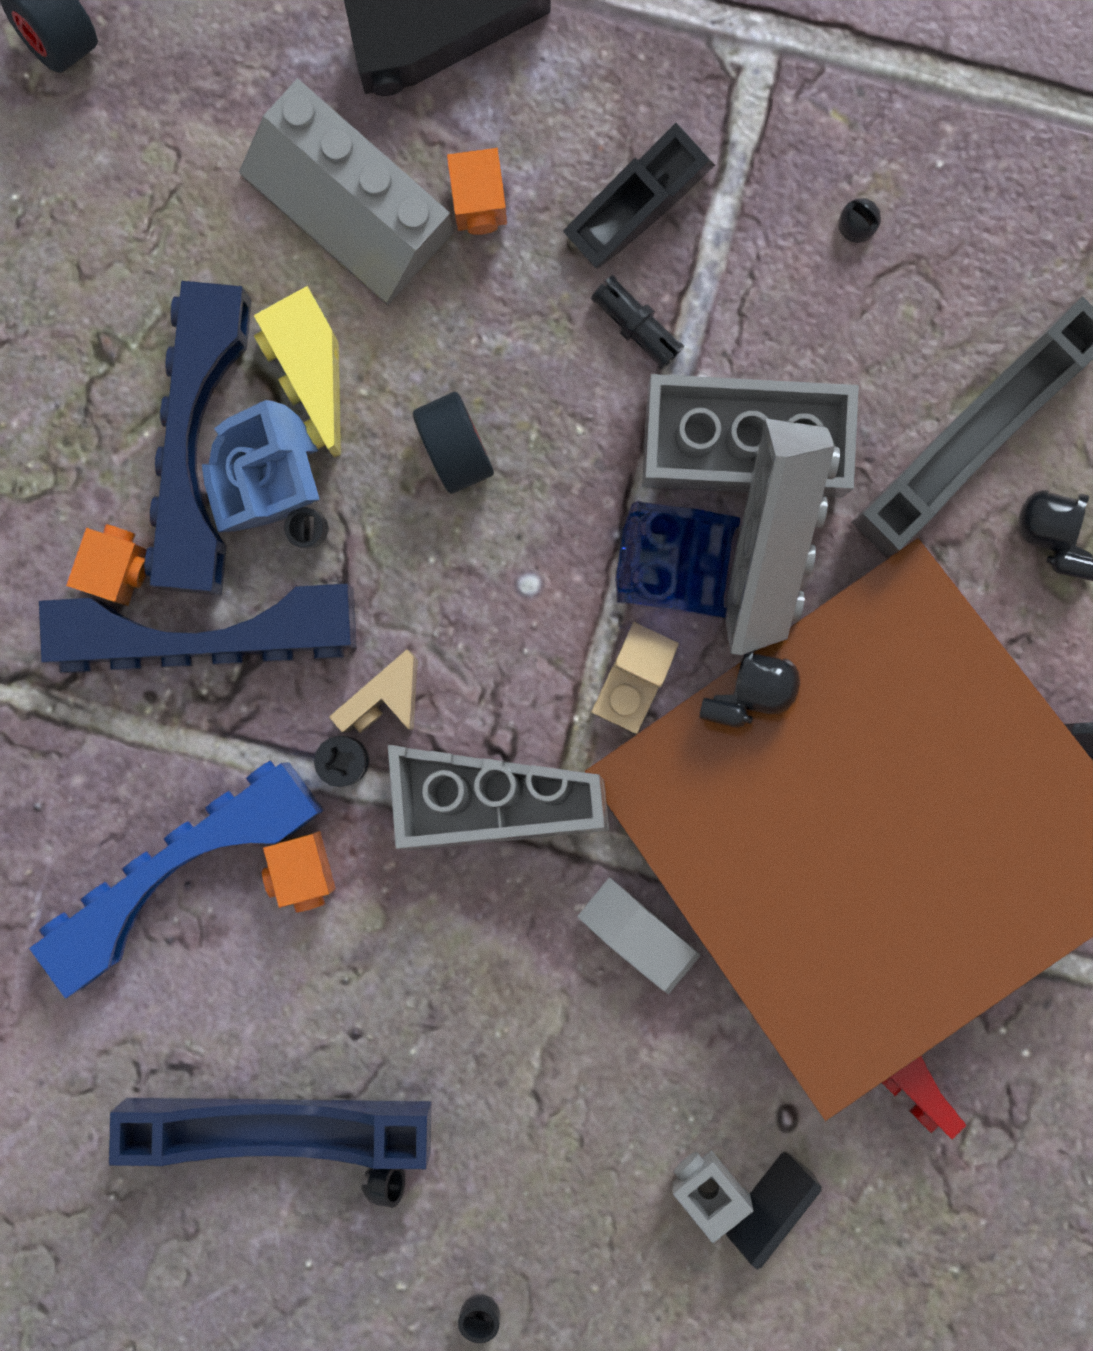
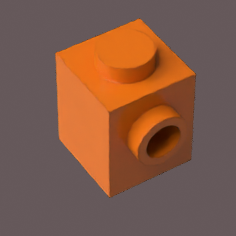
[447,148,507,235]
[66,524,147,606]
[262,831,336,913]

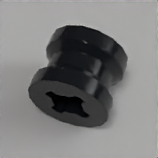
[314,736,370,787]

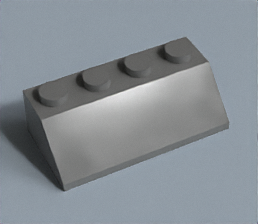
[239,78,454,305]
[723,418,840,655]

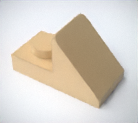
[591,622,679,734]
[329,649,418,733]

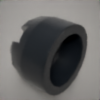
[838,198,881,243]
[284,507,329,549]
[361,1168,405,1208]
[458,1294,501,1343]

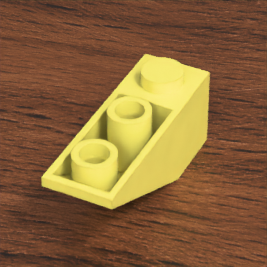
[254,286,341,458]

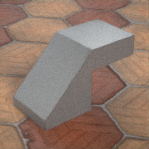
[577,877,701,994]

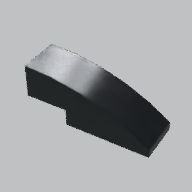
[563,123,715,269]

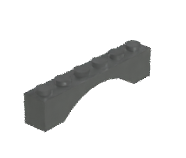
[851,296,1093,557]

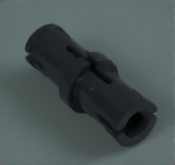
[591,275,684,370]

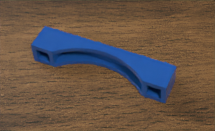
[29,760,325,999]

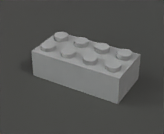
[642,374,859,498]

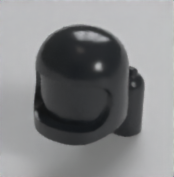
[1018,490,1093,581]
[699,650,800,728]

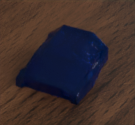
[615,501,740,618]

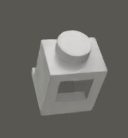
[672,1150,753,1244]

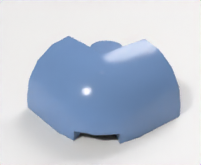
[202,400,320,533]

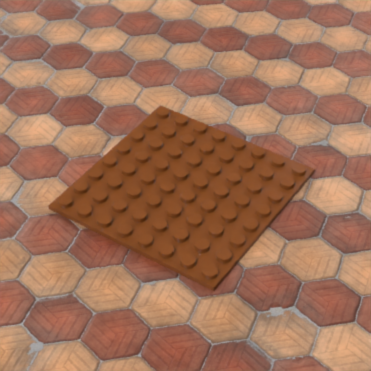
[585,538,1093,1122]

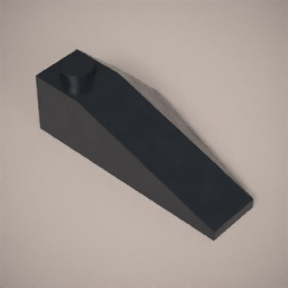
[344,0,551,96]

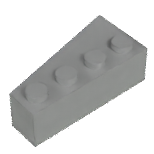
[388,745,609,851]

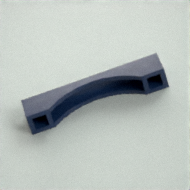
[144,281,252,596]
[39,584,357,673]
[109,1098,432,1169]

